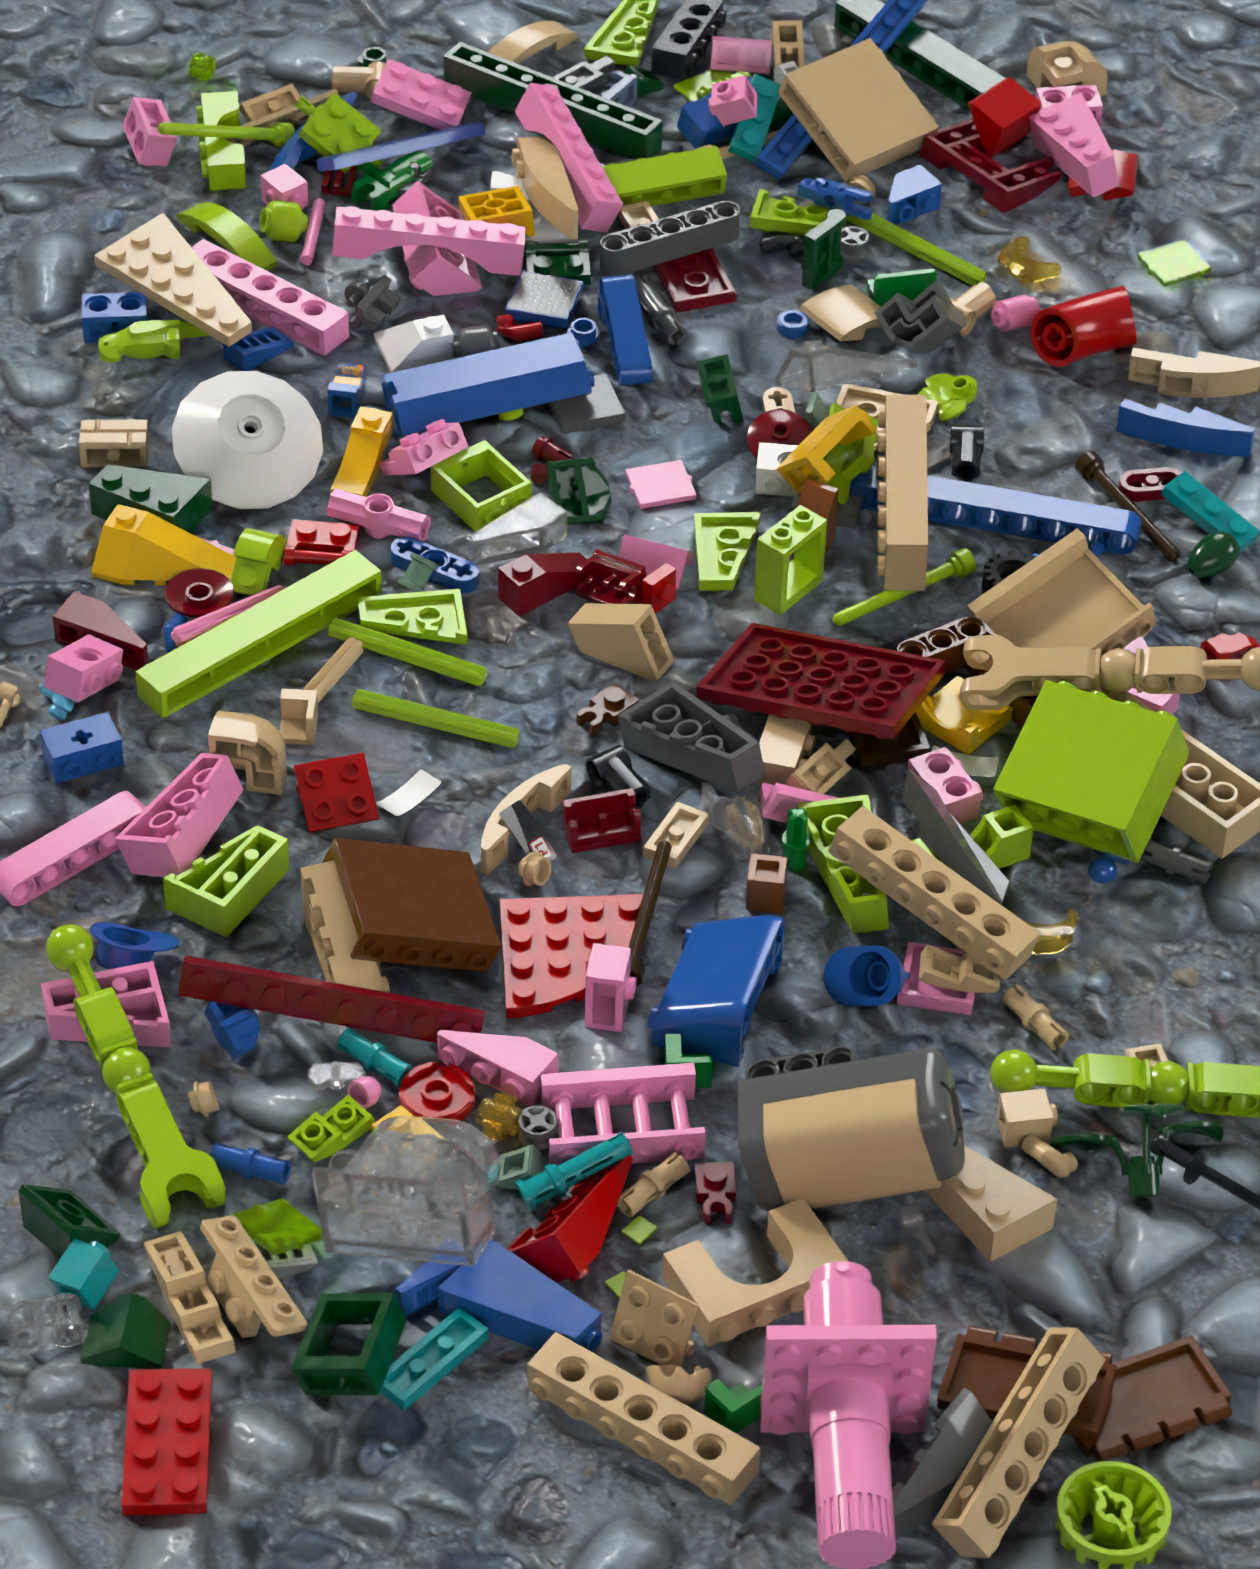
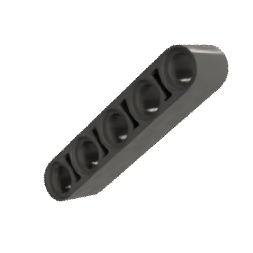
[600,201,740,276]

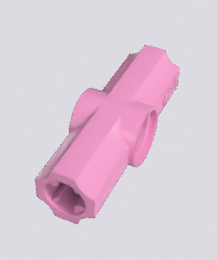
[327,488,431,542]

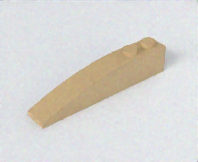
[512,137,579,239]

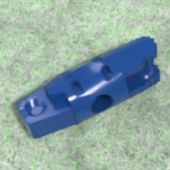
[798,177,873,220]

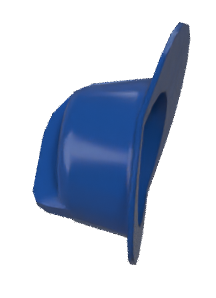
[90,922,179,970]
[823,945,910,1006]

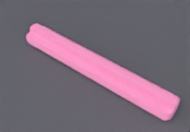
[171,585,284,647]

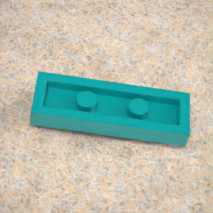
[728,74,781,163]
[1161,471,1260,553]
[380,1307,489,1411]

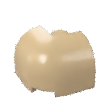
[1027,41,1108,96]
[208,710,287,795]

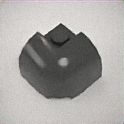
[874,281,966,353]

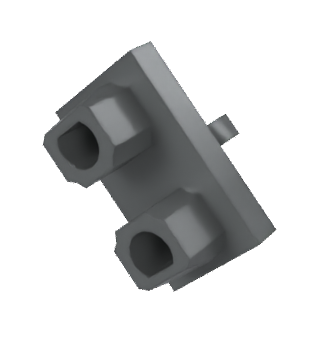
[344,275,401,332]

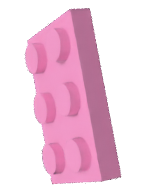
[370,59,472,130]

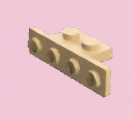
[229,83,339,146]
[200,1216,308,1338]

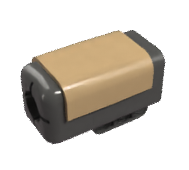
[738,1046,965,1210]

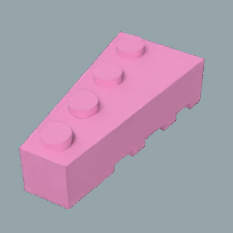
[1029,92,1120,198]
[115,753,244,877]

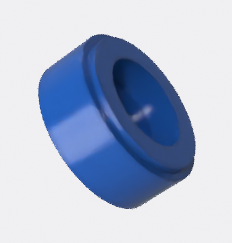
[777,310,809,339]

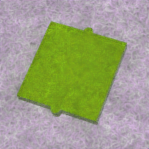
[1137,239,1211,287]
[231,1198,326,1256]

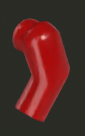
[496,314,543,341]

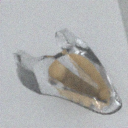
[700,780,770,857]

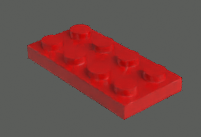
[121,1368,212,1515]

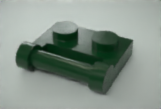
[801,209,846,290]
[525,239,591,285]

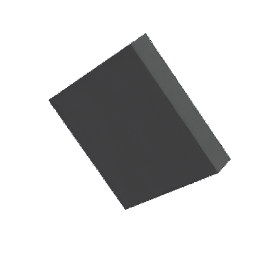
[548,373,625,434]

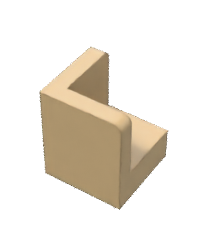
[280,689,318,745]

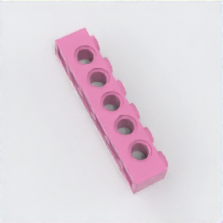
[191,239,349,356]

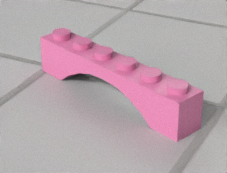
[515,83,623,233]
[332,207,525,276]

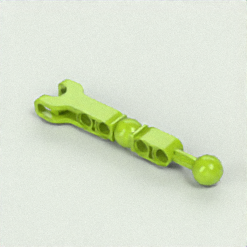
[45,924,226,1229]
[990,1049,1260,1118]

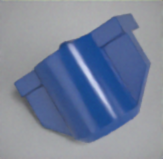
[204,1001,261,1060]

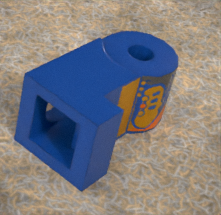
[327,362,367,418]

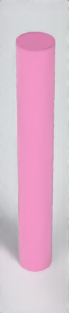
[300,199,326,265]

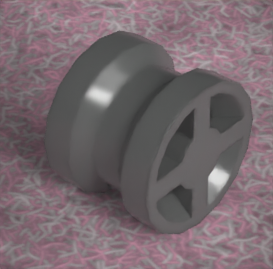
[840,226,869,265]
[518,1106,557,1154]

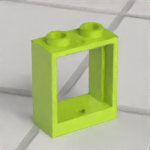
[430,440,532,533]
[754,505,827,616]

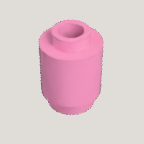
[991,295,1040,332]

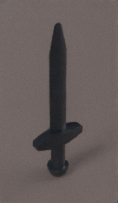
[1150,1134,1260,1210]

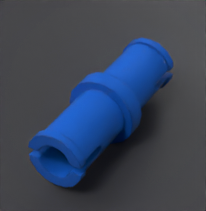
[210,1142,291,1185]

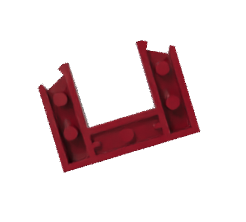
[920,119,1062,213]

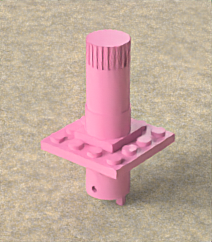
[760,1261,937,1569]

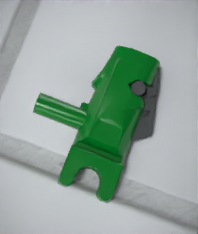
[351,150,433,211]

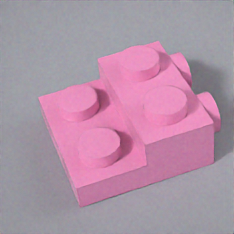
[379,419,469,475]

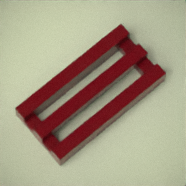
[321,165,359,197]

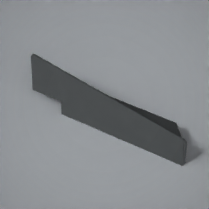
[902,770,1009,905]

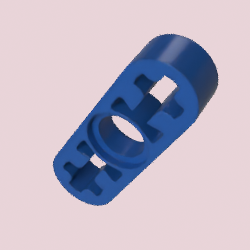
[391,537,479,593]

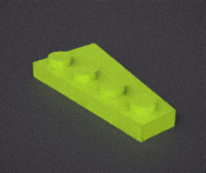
[584,0,660,67]

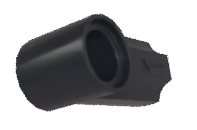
[950,424,985,482]
[585,745,651,809]

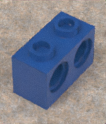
[82,292,148,343]

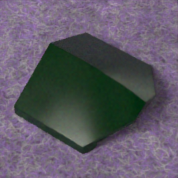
[546,457,612,527]
[81,1293,171,1369]

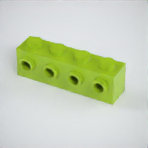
[603,146,727,207]

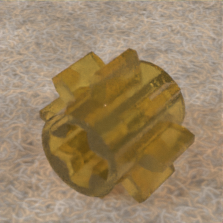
[476,1092,523,1141]

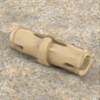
[1003,985,1069,1051]
[617,1152,690,1218]

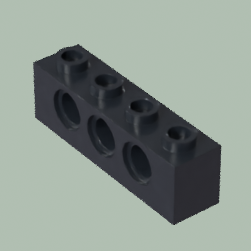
[651,0,727,81]

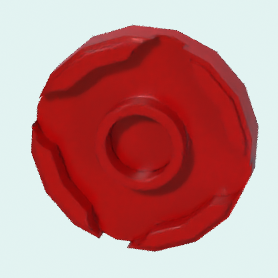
[399,1062,475,1128]

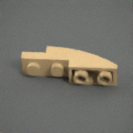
[1128,348,1260,398]

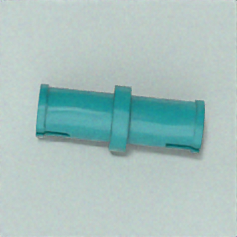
[336,1028,412,1086]

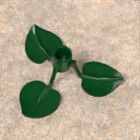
[1049,1103,1224,1197]

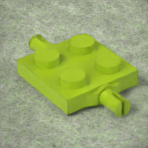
[295,92,384,174]

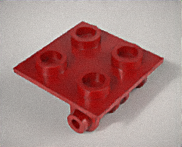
[293,752,380,833]

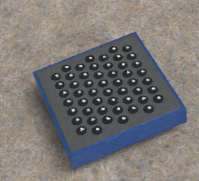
[505,271,583,328]

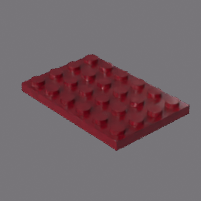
[696,623,946,739]

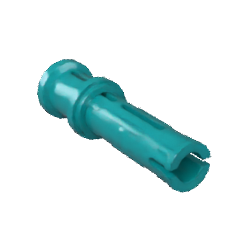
[515,1131,633,1213]

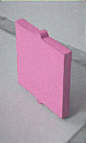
[625,460,696,509]

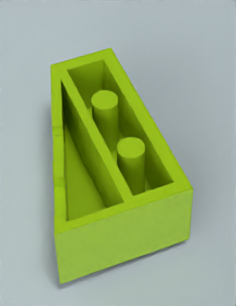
[163,825,290,938]

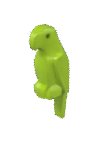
[98,320,210,363]

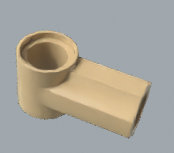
[332,61,386,99]
[950,282,996,336]

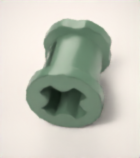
[397,552,439,592]

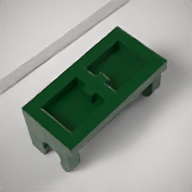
[697,354,744,425]

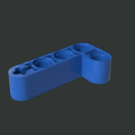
[598,274,653,386]

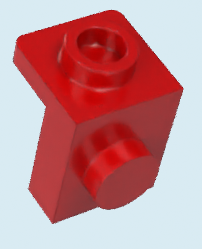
[639,563,676,614]

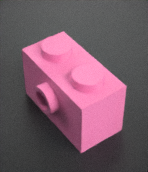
[585,943,636,1032]

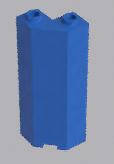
[380,332,595,438]

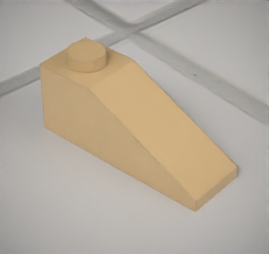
[770,20,805,79]

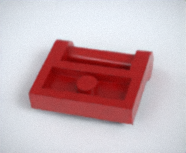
[283,519,360,566]

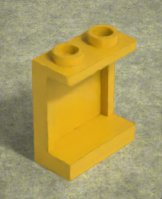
[776,405,877,494]

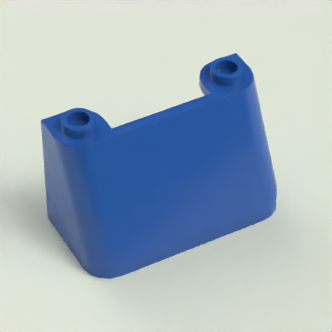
[647,914,785,1067]

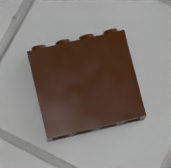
[322,837,501,972]

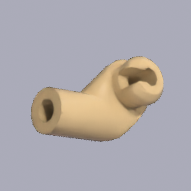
[1022,1135,1078,1178]

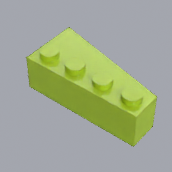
[796,794,889,934]

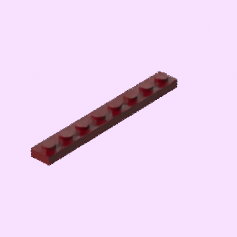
[178,955,485,1043]

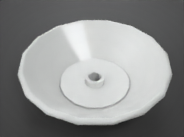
[172,371,323,509]

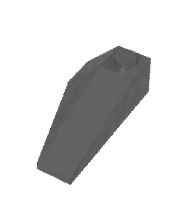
[892,1388,992,1540]

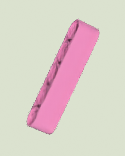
[0,791,146,907]

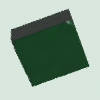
[624,65,664,98]

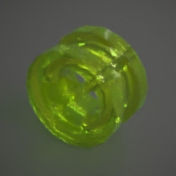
[188,52,216,82]

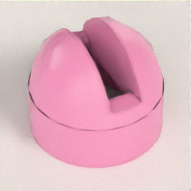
[347,1076,382,1109]

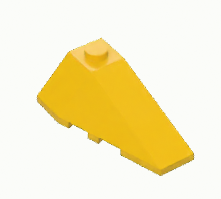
[91,504,236,586]

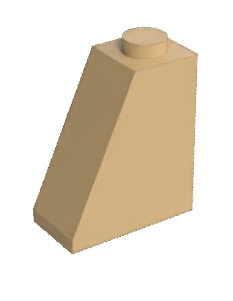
[567,603,674,681]

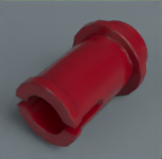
[532,436,576,462]

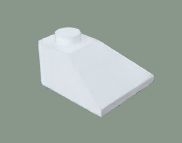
[374,315,454,373]

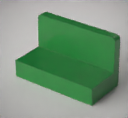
[866,268,937,307]

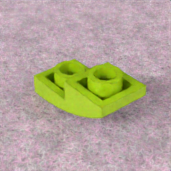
[287,1095,375,1163]

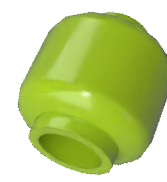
[260,201,308,242]

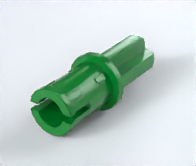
[782,808,811,872]

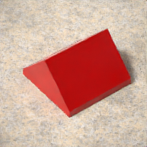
[968,77,1042,158]

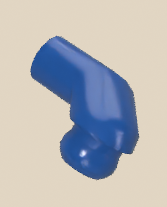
[163,613,188,653]

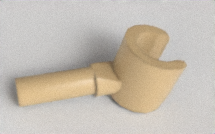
[0,682,21,728]

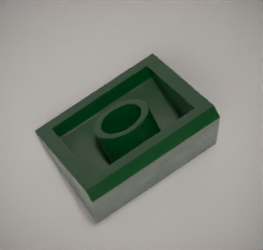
[18,1184,121,1259]

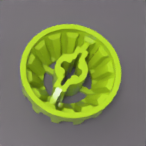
[1055,1461,1172,1569]

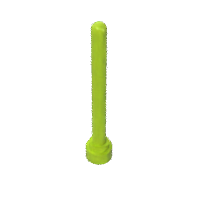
[158,122,295,147]
[833,548,976,626]

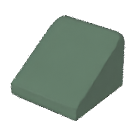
[805,392,829,431]
[496,1145,547,1190]

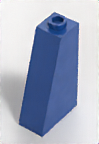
[438,1239,602,1352]

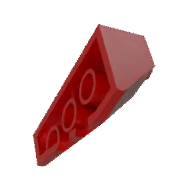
[506,1155,633,1283]

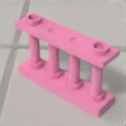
[541,1063,706,1166]

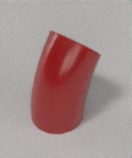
[1030,286,1137,367]

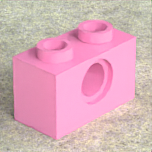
[44,634,123,702]

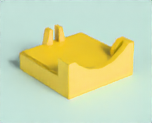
[458,185,535,237]
[916,675,1013,755]

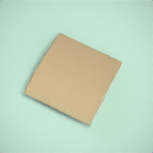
[800,284,882,342]

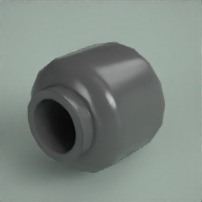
[453,325,501,359]

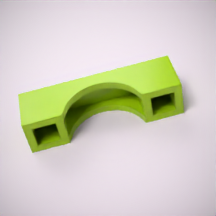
[196,91,246,190]
[911,804,1034,869]

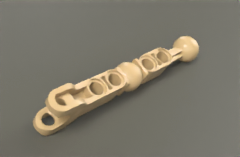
[959,635,1260,710]

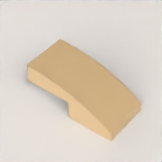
[919,944,1000,993]

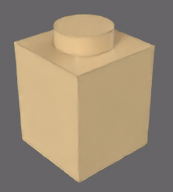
[997,1088,1058,1148]

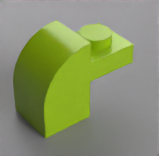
[231,528,287,597]

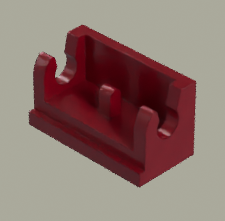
[575,549,647,604]
[563,788,642,853]

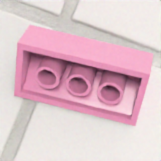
[392,181,482,296]

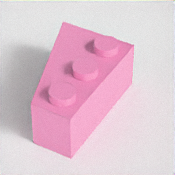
[41,961,171,1048]

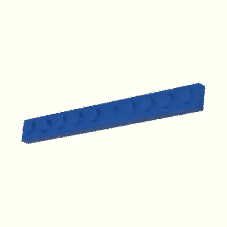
[755,0,928,181]

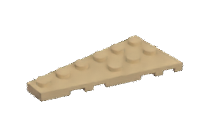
[94,213,252,347]

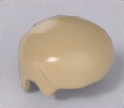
[646,1364,712,1405]

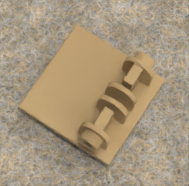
[609,1270,699,1367]

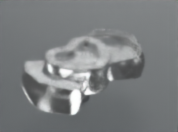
[307,1061,366,1093]

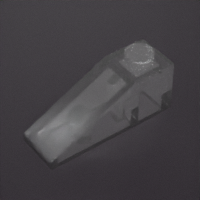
[466,492,567,566]

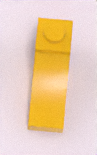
[331,406,393,497]

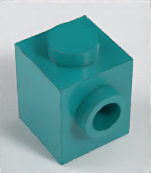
[48,1239,119,1310]

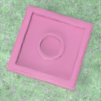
[897,942,975,1016]

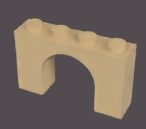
[662,1199,849,1347]

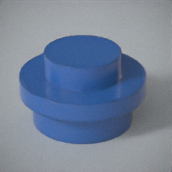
[568,318,600,347]

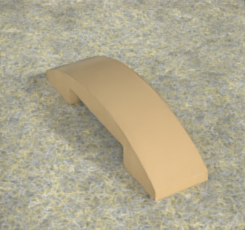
[489,21,578,64]
[481,764,572,876]

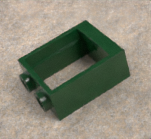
[291,1292,407,1396]

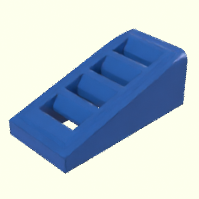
[223,327,294,371]
[396,1241,471,1316]

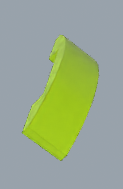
[177,202,277,271]

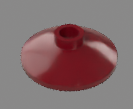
[747,409,812,459]
[165,568,234,618]

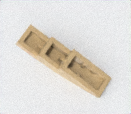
[143,1231,235,1364]

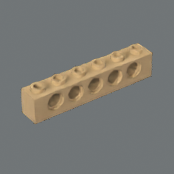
[829,806,1040,980]
[932,1328,1105,1558]
[527,1332,761,1506]

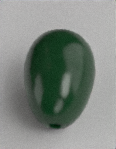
[1187,531,1240,578]

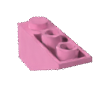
[437,1030,558,1107]

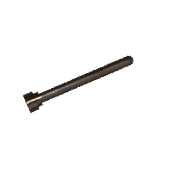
[1074,451,1180,561]
[628,840,672,987]

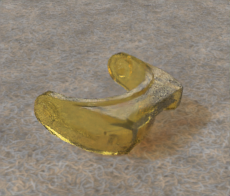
[997,237,1061,283]
[1011,908,1079,955]

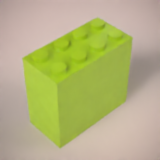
[993,680,1190,863]

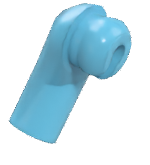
[41,682,74,721]

